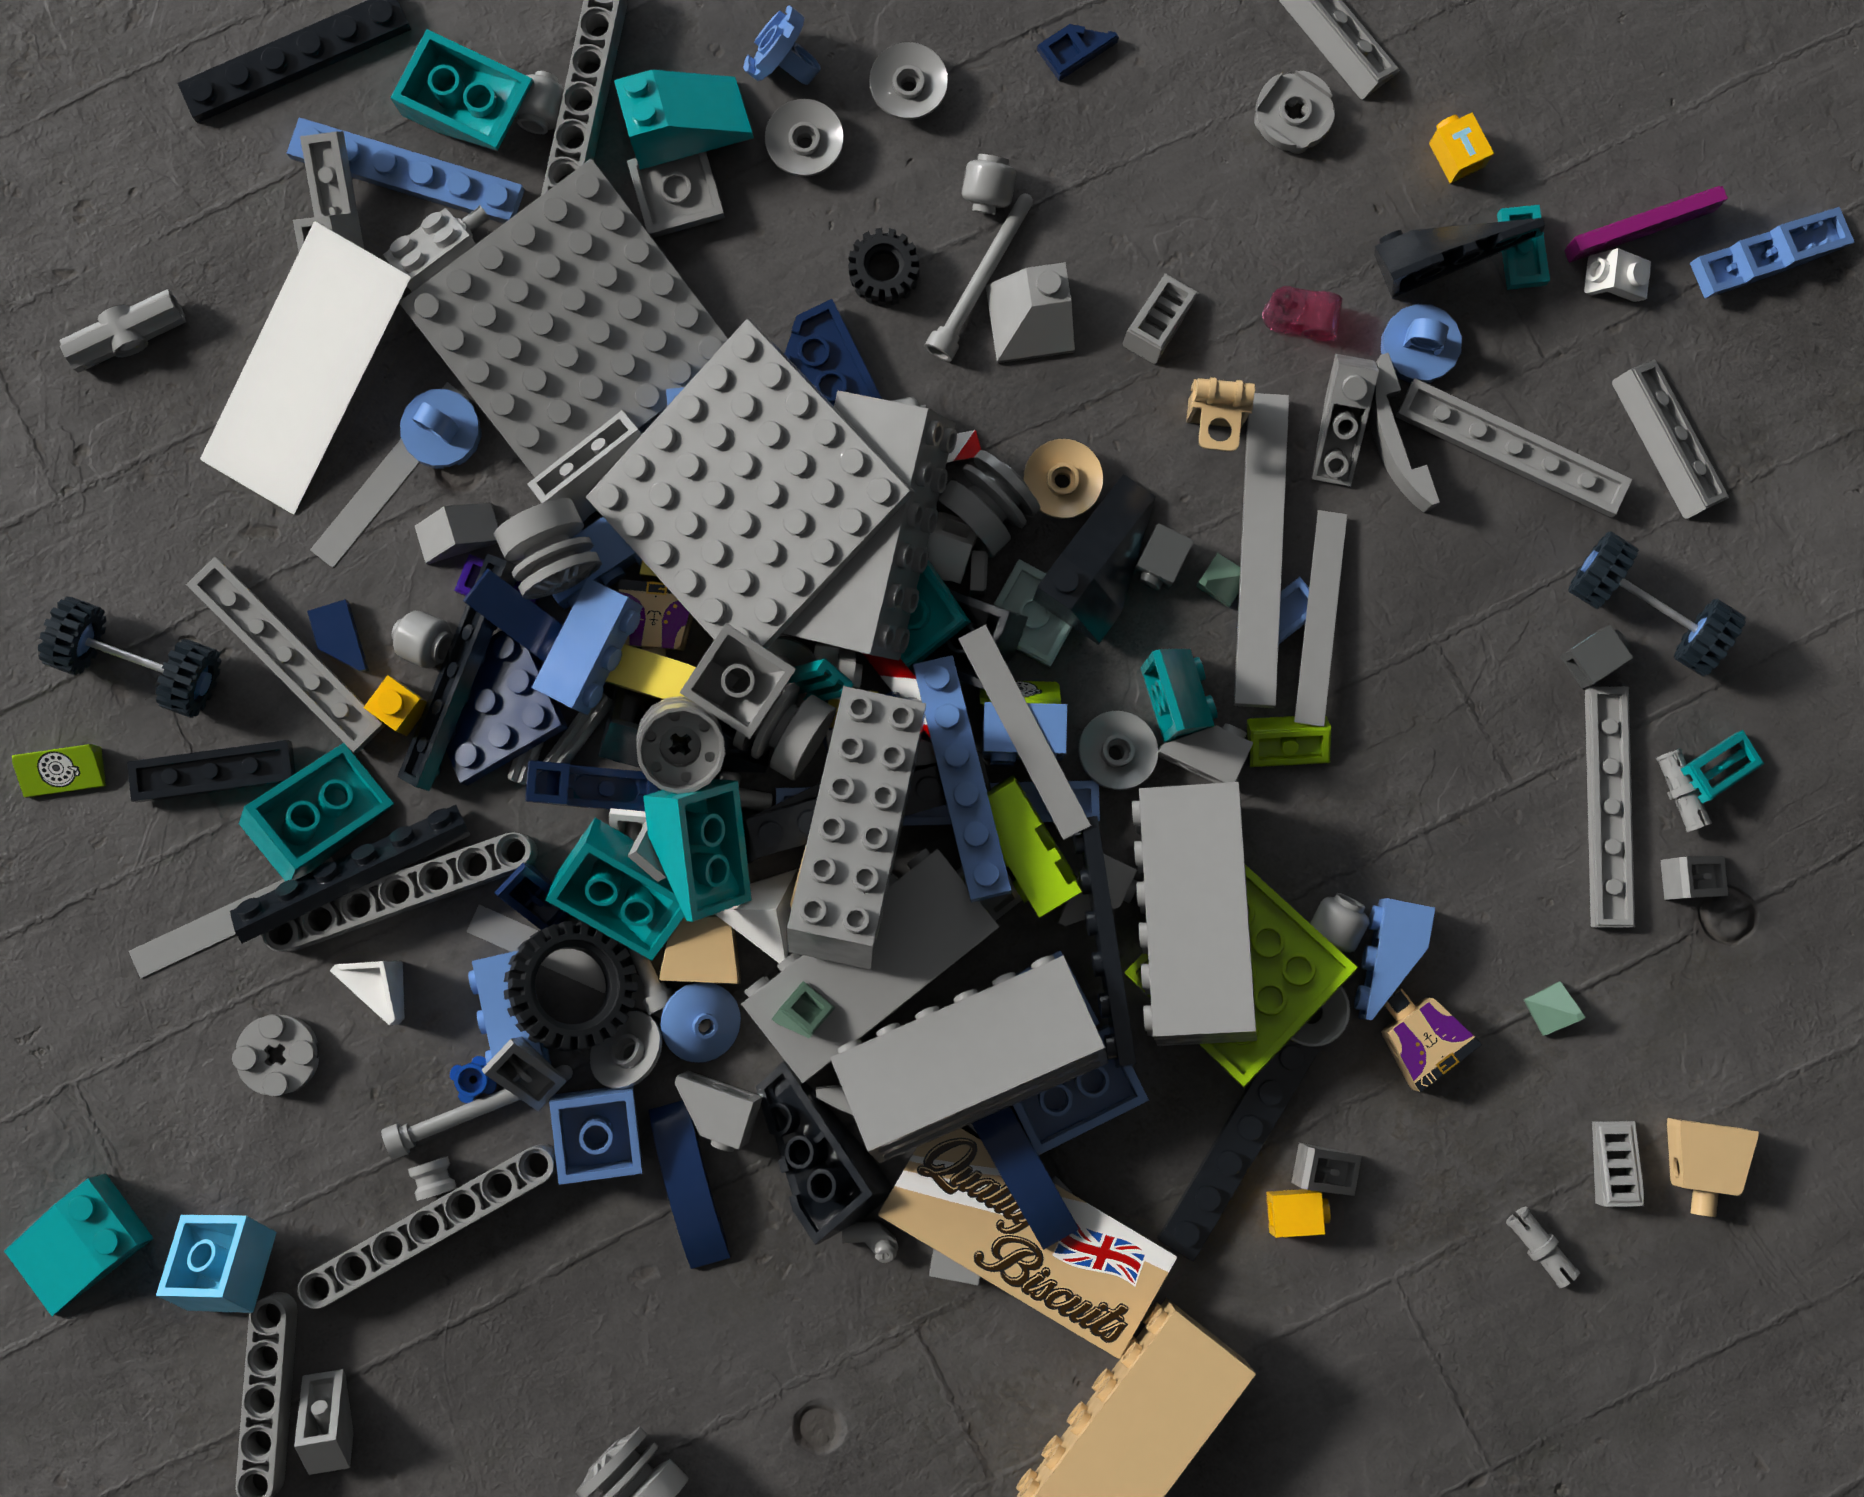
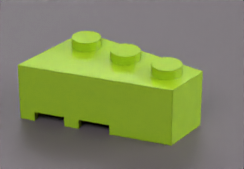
[987,775,1082,918]

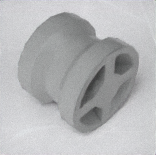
[408,1156,457,1201]

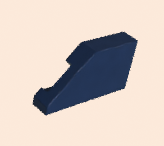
[1037,24,1119,81]
[307,599,369,673]

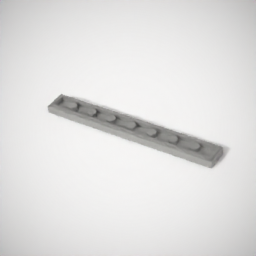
[1234,393,1289,708]

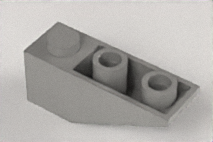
[1311,354,1379,486]

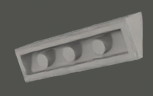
[1279,0,1400,99]
[1612,359,1729,519]

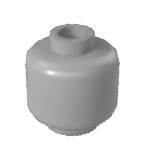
[515,71,564,134]
[962,154,1017,215]
[391,610,454,668]
[1310,893,1370,953]

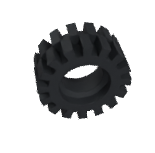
[848,228,919,306]

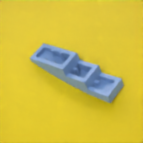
[1690,207,1855,299]

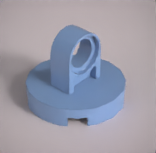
[743,5,821,85]
[1381,304,1462,384]
[400,389,482,469]

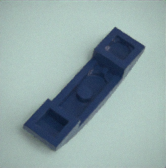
[525,760,661,811]
[649,1100,731,1269]
[972,1107,1079,1250]

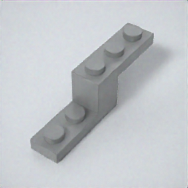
[293,131,364,252]

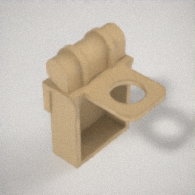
[1186,377,1255,451]

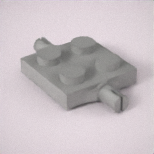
[383,205,490,292]

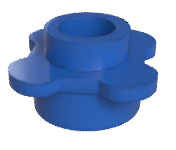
[450,1056,497,1103]

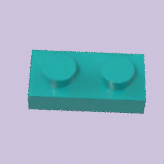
[1497,205,1550,290]

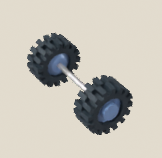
[1568,531,1746,677]
[38,596,221,718]

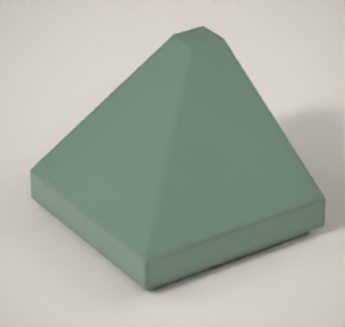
[1196,553,1240,608]
[772,981,835,1038]
[1523,981,1585,1036]

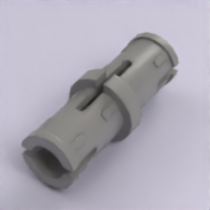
[1656,748,1712,833]
[1506,1206,1580,1288]

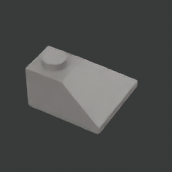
[985,262,1075,363]
[680,623,796,739]

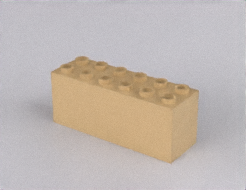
[1016,1298,1256,1497]

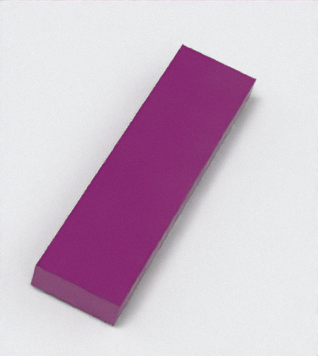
[1564,186,1728,263]

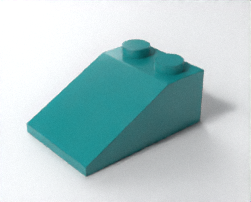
[390,29,534,151]
[614,70,754,170]
[1141,649,1218,743]
[239,743,394,881]
[643,779,752,922]
[546,817,685,960]
[4,1174,154,1316]

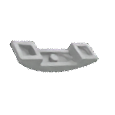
[1369,353,1440,513]

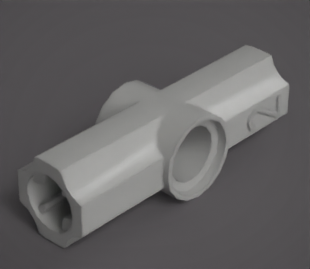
[60,289,186,373]

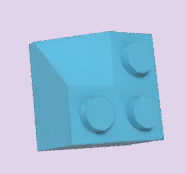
[156,1215,277,1313]

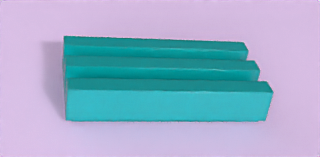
[787,659,854,701]
[1681,730,1764,803]

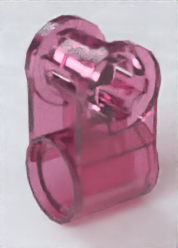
[1262,286,1343,341]

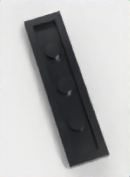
[127,740,296,803]

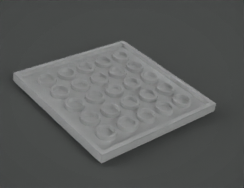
[399,159,728,477]
[586,319,915,649]

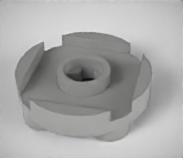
[1254,71,1335,154]
[232,1014,319,1096]

